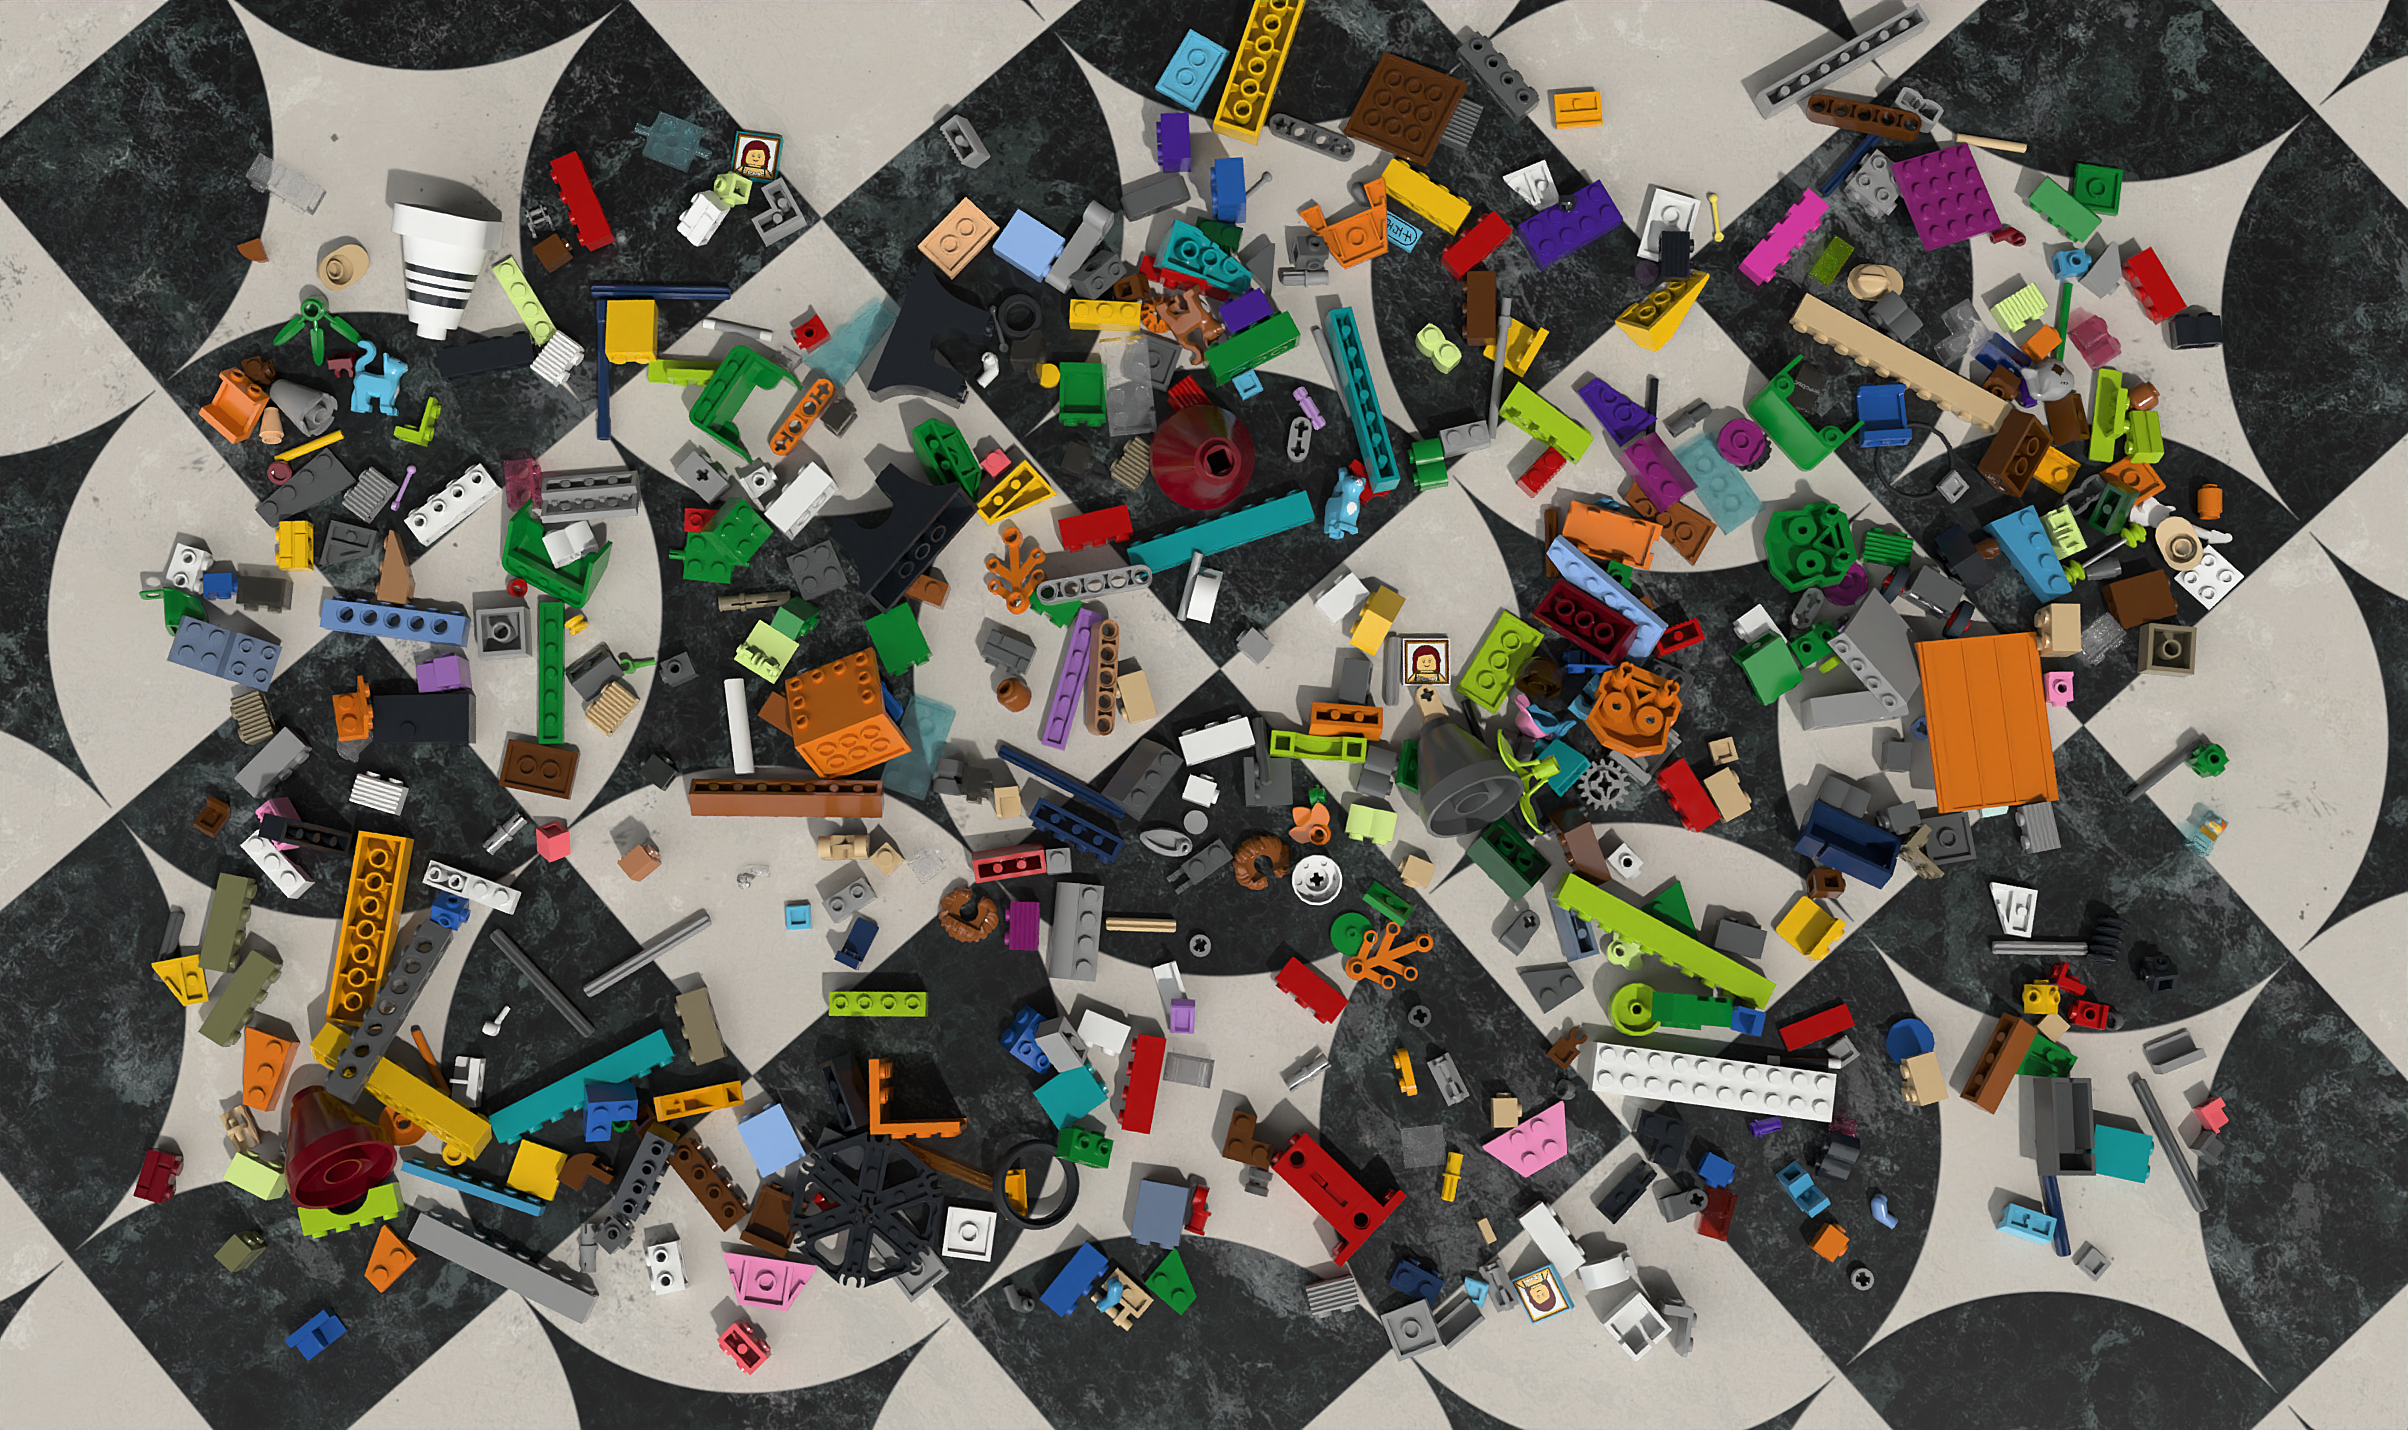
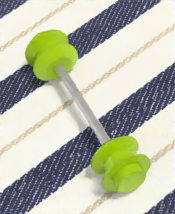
[2061,522,2146,586]

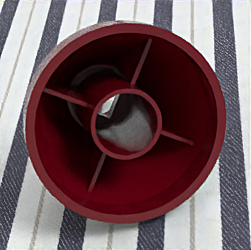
[1149,404,1255,510]
[284,1085,397,1209]

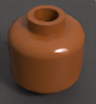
[2127,381,2160,412]
[997,678,1032,712]

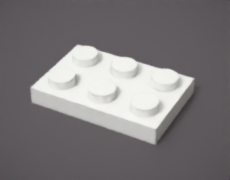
[1637,188,1701,262]

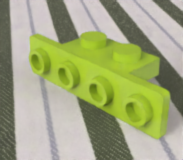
[648,359,722,388]
[2088,368,2130,463]

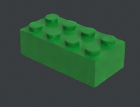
[1203,310,1301,388]

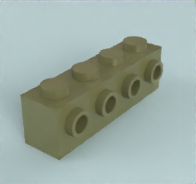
[198,873,257,973]
[198,949,283,1047]

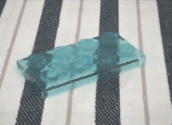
[1675,432,1765,536]
[880,696,956,801]

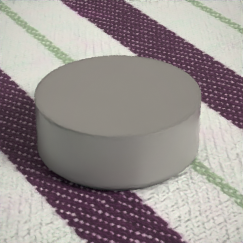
[1184,810,1208,834]

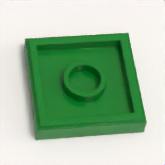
[2071,163,2123,216]

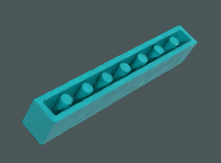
[1325,306,1400,493]
[1127,489,1315,579]
[487,1029,678,1145]

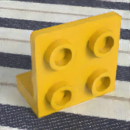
[1483,317,1549,378]

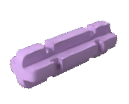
[1293,386,1326,430]

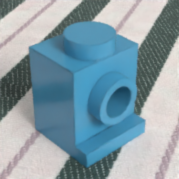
[2051,249,2092,280]

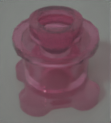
[1828,1118,1857,1138]

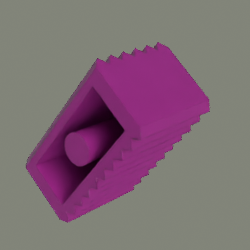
[1005,902,1040,951]

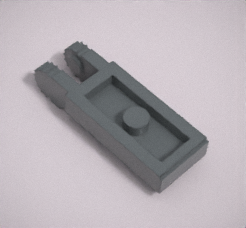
[1166,838,1233,895]

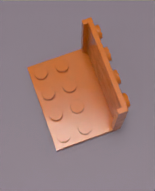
[785,647,912,780]
[869,1058,967,1139]

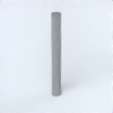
[1312,329,1351,418]

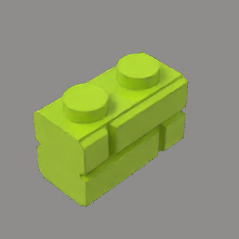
[2123,411,2164,463]

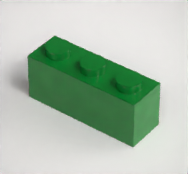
[2028,175,2102,243]

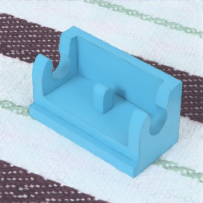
[1996,1203,2057,1245]

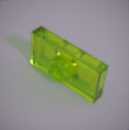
[1808,235,1855,288]

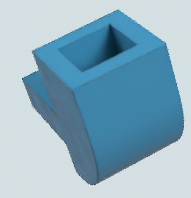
[1776,1161,1831,1218]

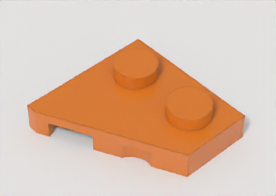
[364,1224,419,1293]

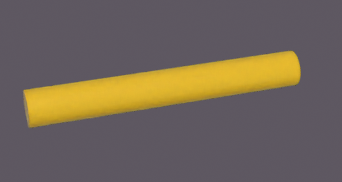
[274,429,345,462]

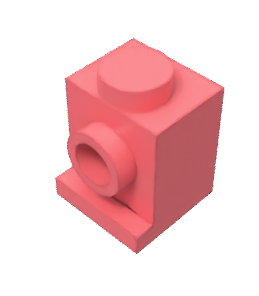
[980,448,1013,482]

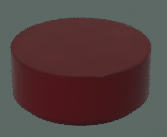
[267,460,293,485]

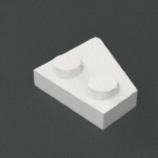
[1503,160,1559,213]
[1989,882,2038,938]

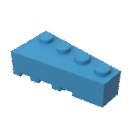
[1983,505,2072,604]

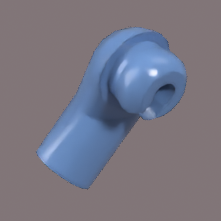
[1871,1194,1898,1229]

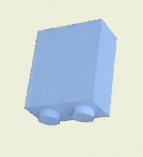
[993,209,1066,283]
[737,1101,809,1178]

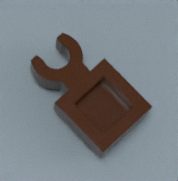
[1546,1026,1588,1070]

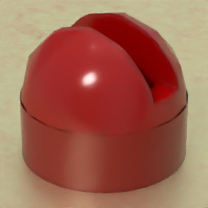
[506,578,528,598]

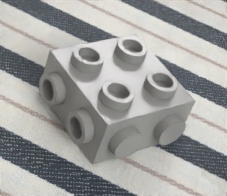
[1843,149,1903,219]

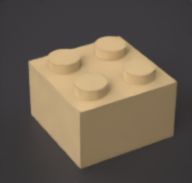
[2034,604,2081,657]

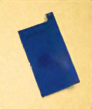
[1975,332,2032,378]

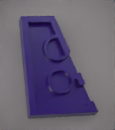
[1577,378,1658,448]

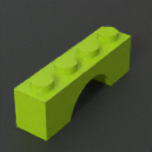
[1269,730,1367,765]
[298,1182,405,1239]

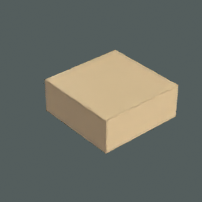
[1707,737,1738,766]
[2034,1014,2070,1043]
[1475,1216,1497,1244]

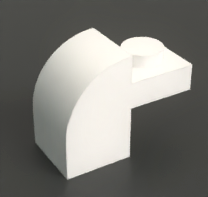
[1187,567,1223,623]
[1578,1249,1637,1291]

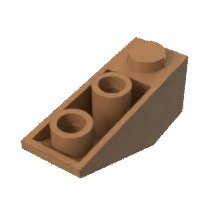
[375,530,416,606]

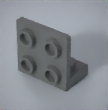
[1243,757,1293,807]

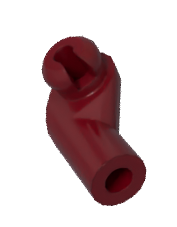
[1990,227,2026,247]

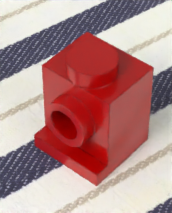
[793,314,832,354]
[2068,1000,2109,1030]

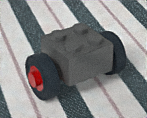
[1879,563,1975,640]

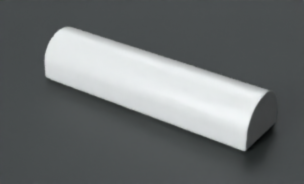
[724,679,755,776]

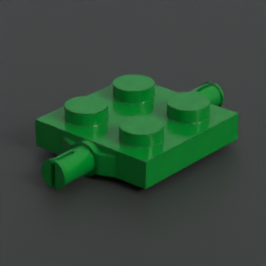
[669,532,751,584]

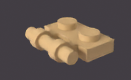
[1091,1267,1154,1331]

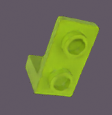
[394,397,441,447]

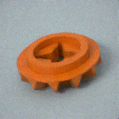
[1141,296,1171,333]

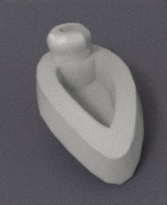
[1140,827,1192,857]

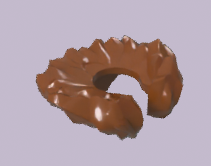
[1233,834,1291,890]
[939,886,999,943]

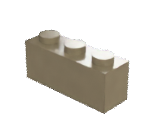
[674,987,728,1066]

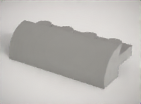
[541,470,641,523]
[1048,882,1104,982]

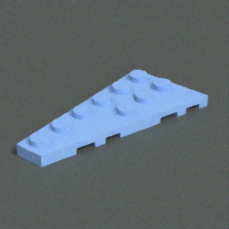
[1546,535,1668,668]

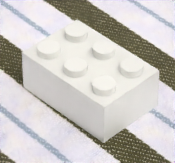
[764,461,839,540]

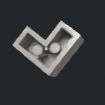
[751,177,807,247]

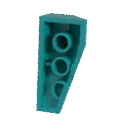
[1153,220,1253,296]

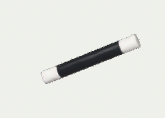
[1767,1055,1841,1069]

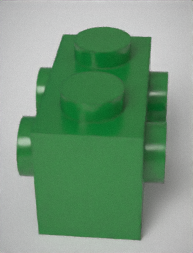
[1787,620,1839,671]
[1055,1125,1114,1169]

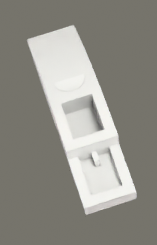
[422,860,521,915]

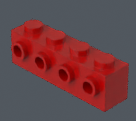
[550,151,616,252]
[1118,1034,1167,1135]

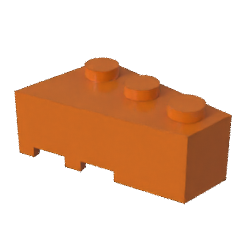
[243,1027,300,1112]

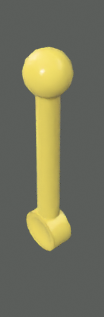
[1709,194,1724,242]

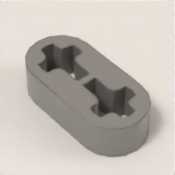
[1287,417,1312,462]
[1789,588,1824,630]

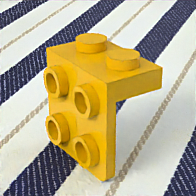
[1775,896,1846,961]

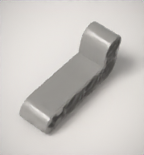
[1045,200,1114,294]

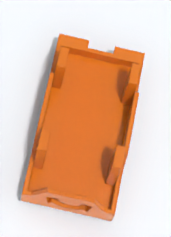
[1561,499,1663,570]

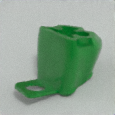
[139,587,209,636]

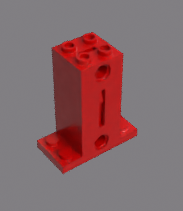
[1270,1131,1407,1267]

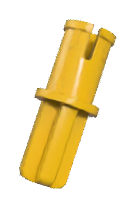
[1441,1152,1464,1201]

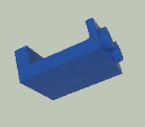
[1855,382,1912,448]

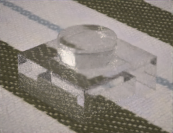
[769,345,802,374]

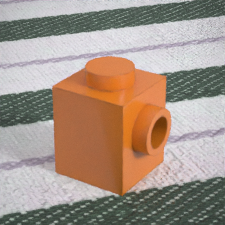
[2019,324,2063,364]
[1808,1223,1850,1262]

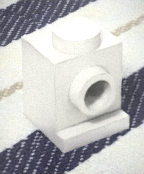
[740,466,779,504]
[1605,843,1643,880]

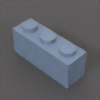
[1548,892,1600,963]

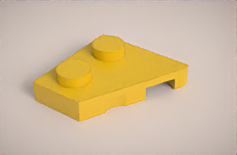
[151,954,209,1006]

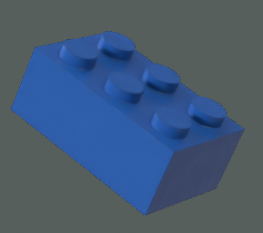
[1210,157,1246,224]

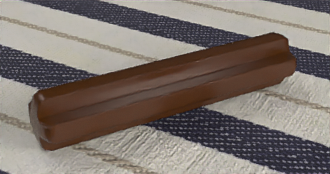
[1544,509,1559,579]

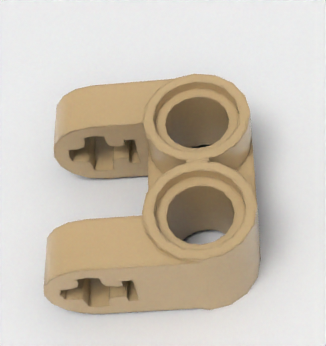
[818,835,870,861]

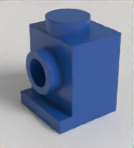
[203,573,243,601]

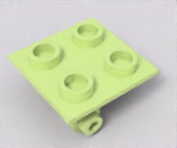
[2039,504,2087,560]
[734,620,799,684]

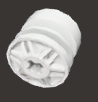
[1292,854,1342,905]

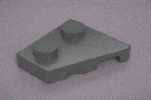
[320,520,380,566]
[1519,968,1584,1014]

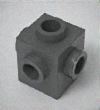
[1291,235,1329,270]
[593,1215,635,1255]

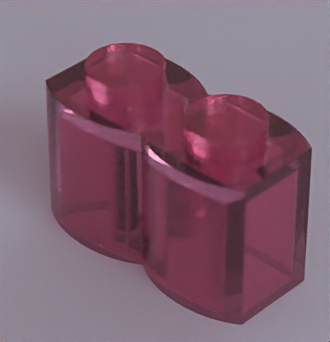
[2067,314,2122,371]

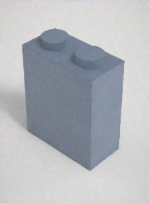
[1131,1179,1190,1250]

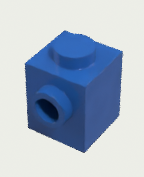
[1695,1151,1736,1189]

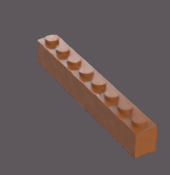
[689,779,884,818]

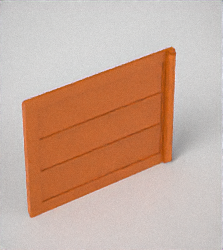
[1914,632,2059,814]

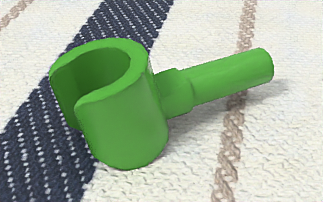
[620,659,656,674]

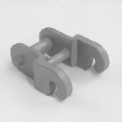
[525,204,556,239]

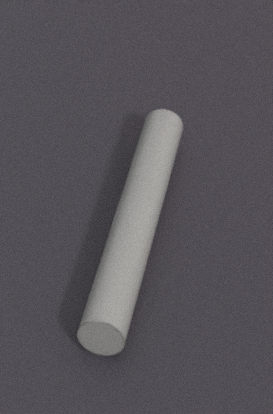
[1177,551,1204,621]

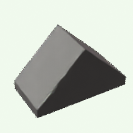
[1245,243,1275,295]

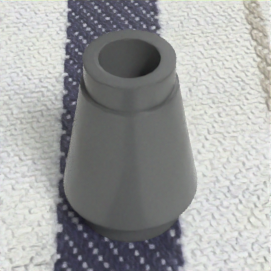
[2084,556,2121,581]

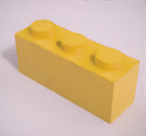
[1069,299,1141,332]

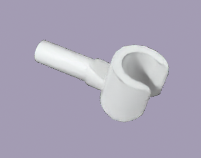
[482,1006,511,1036]

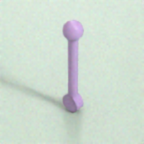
[391,465,416,511]

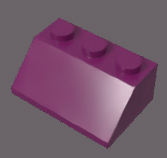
[1618,432,1698,514]

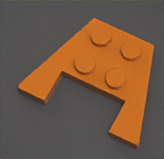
[1299,177,1389,270]

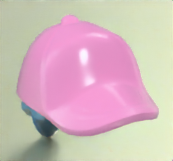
[1514,694,1577,741]

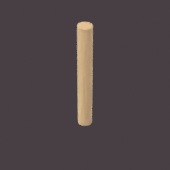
[1955,133,2027,153]

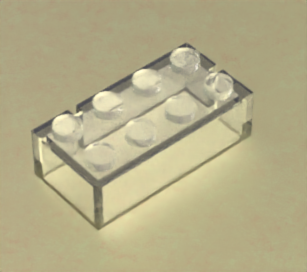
[1099,334,1157,437]

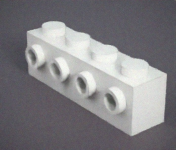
[404,464,503,546]

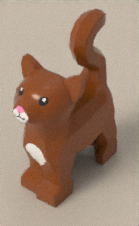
[1156,284,1225,366]

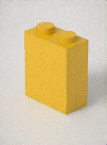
[605,300,659,364]

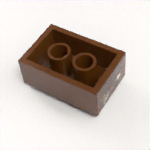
[1977,409,2054,498]

